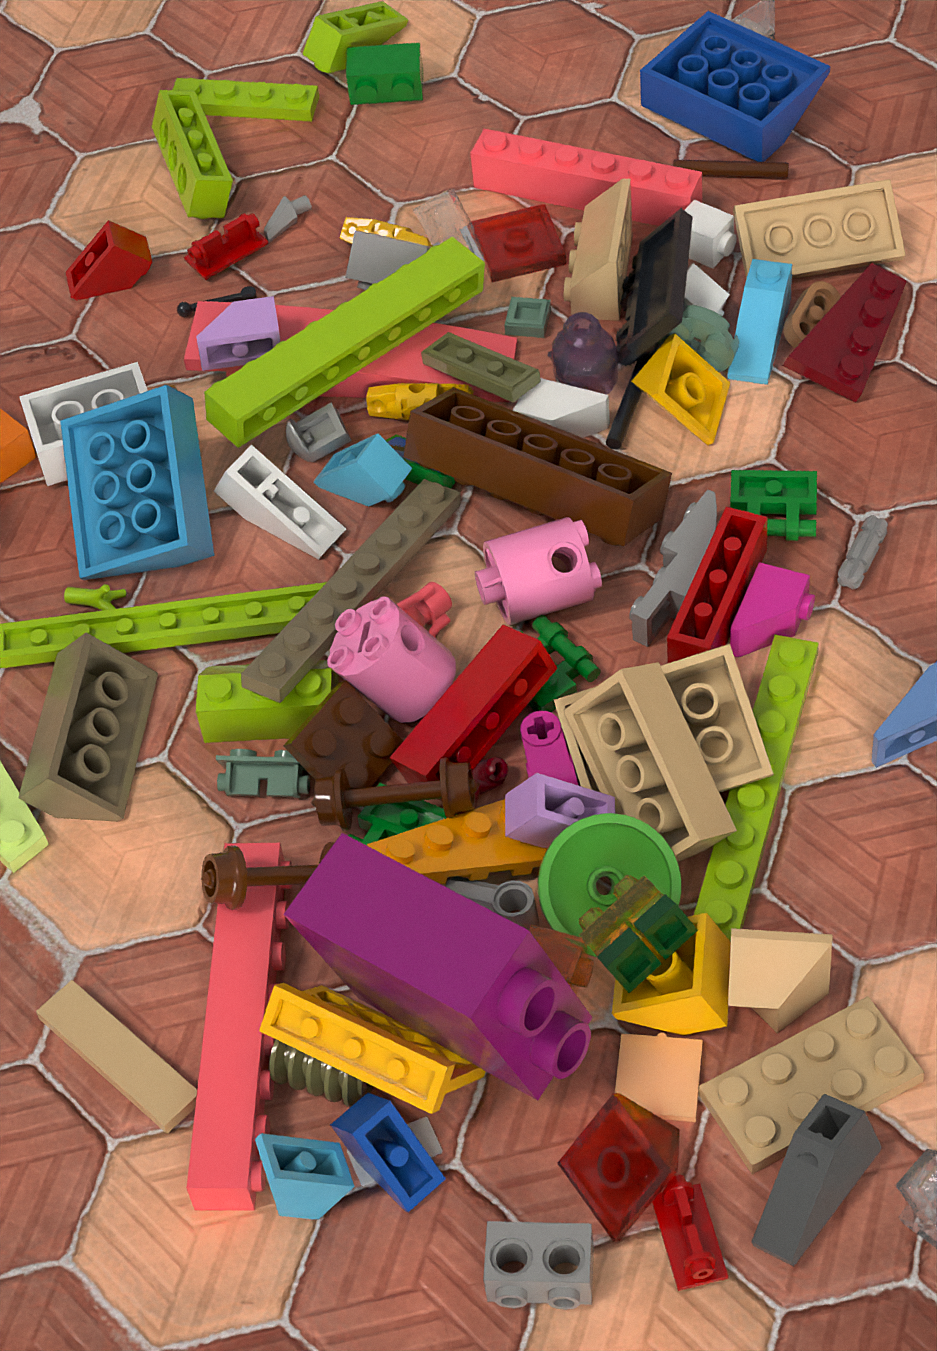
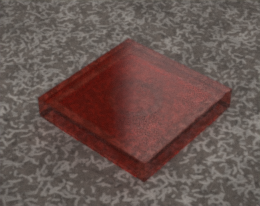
[471,204,567,283]

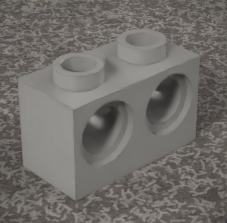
[483,1221,594,1310]

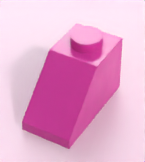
[730,562,815,658]

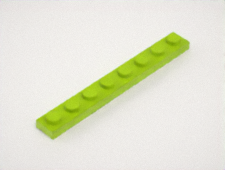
[0,582,327,669]
[694,635,819,942]

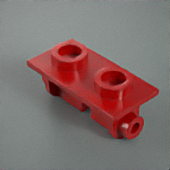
[184,213,269,280]
[650,1175,729,1291]

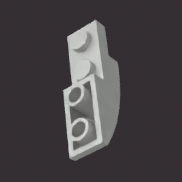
[629,489,717,647]

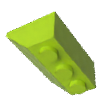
[196,660,339,743]

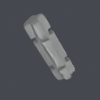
[837,515,888,590]

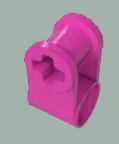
[521,711,578,785]

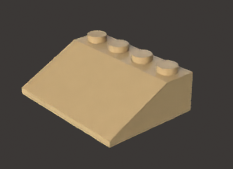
[554,644,774,793]

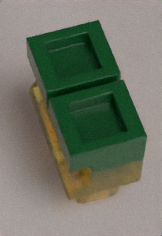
[579,875,698,993]

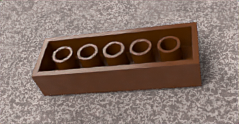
[403,387,672,547]

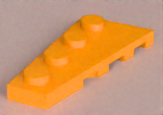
[367,799,548,884]

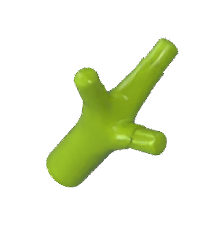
[64,584,127,611]

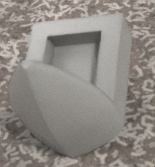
[286,402,352,462]

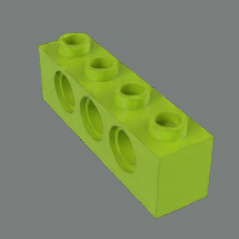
[152,90,233,219]

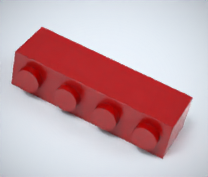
[667,507,768,663]
[390,625,557,801]

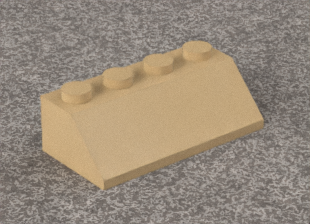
[563,662,737,862]

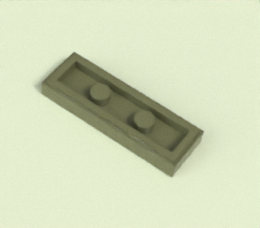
[421,332,541,403]

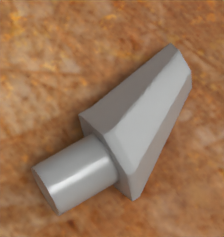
[264,195,311,243]

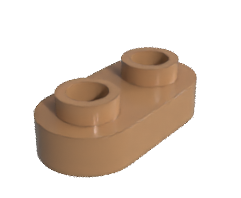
[783,281,841,348]

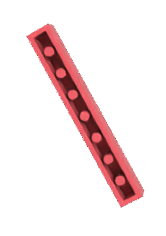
[186,843,292,1211]

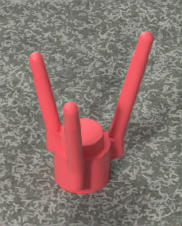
[396,582,452,638]

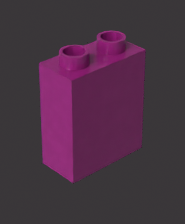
[283,833,593,1101]

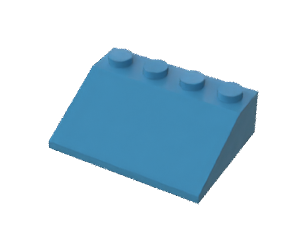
[60,385,214,580]

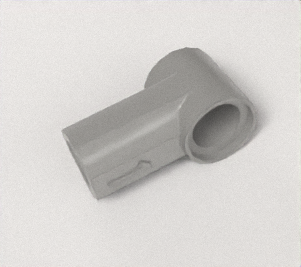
[445,876,539,936]

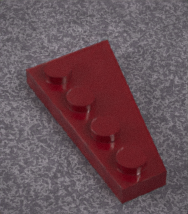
[782,263,907,403]

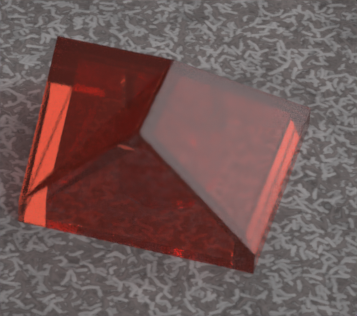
[557,1093,680,1242]

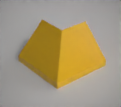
[631,333,730,446]

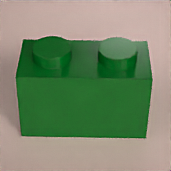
[346,42,423,105]

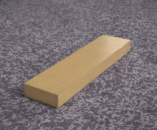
[36,980,197,1134]

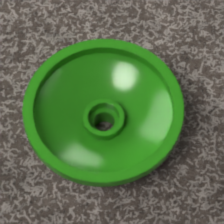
[538,813,681,957]

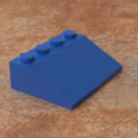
[640,11,830,162]

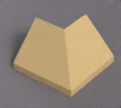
[728,928,832,1033]

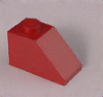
[65,220,153,301]

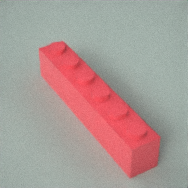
[470,128,702,226]

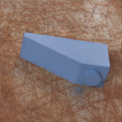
[871,661,937,768]

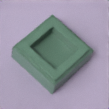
[504,297,551,338]

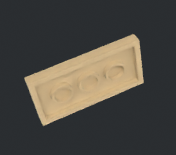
[733,179,906,279]
[699,996,924,1174]

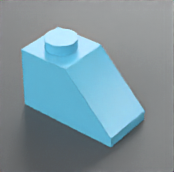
[313,433,412,507]
[255,1133,355,1220]

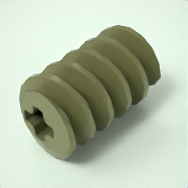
[270,1039,374,1108]

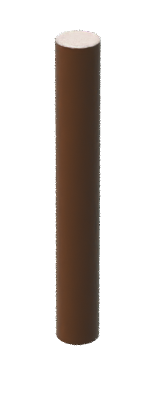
[673,159,789,178]

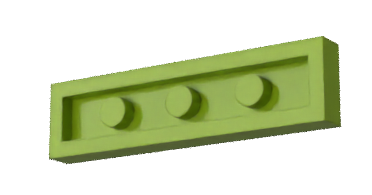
[173,78,319,121]

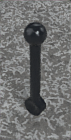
[177,286,257,317]

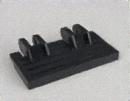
[613,208,693,367]

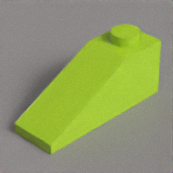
[302,1,408,73]

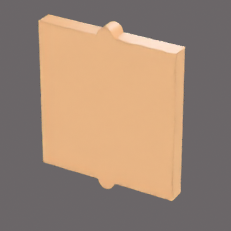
[613,1032,703,1123]

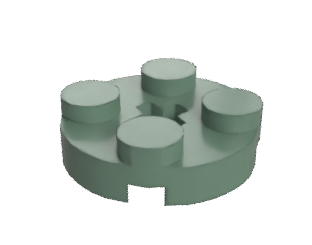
[657,305,739,372]

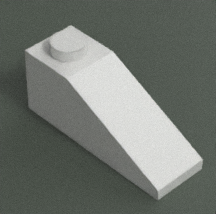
[214,445,346,560]

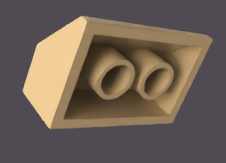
[564,179,633,321]

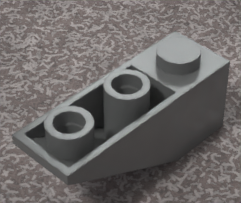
[751,1094,882,1267]

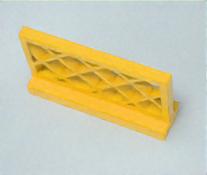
[259,983,486,1114]

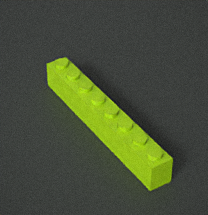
[204,236,485,448]

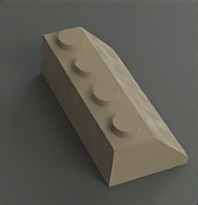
[18,633,158,822]

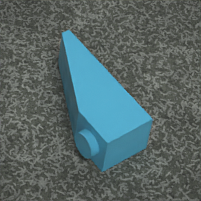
[727,259,792,385]

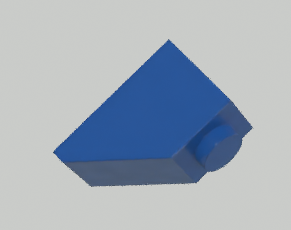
[330,1093,446,1212]

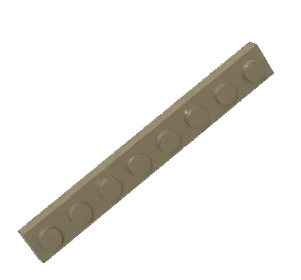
[241,479,461,703]

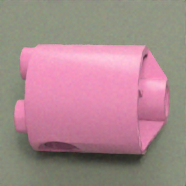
[475,517,602,625]
[327,596,456,723]

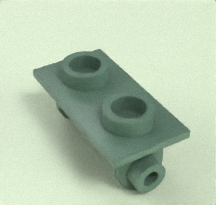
[216,749,310,798]

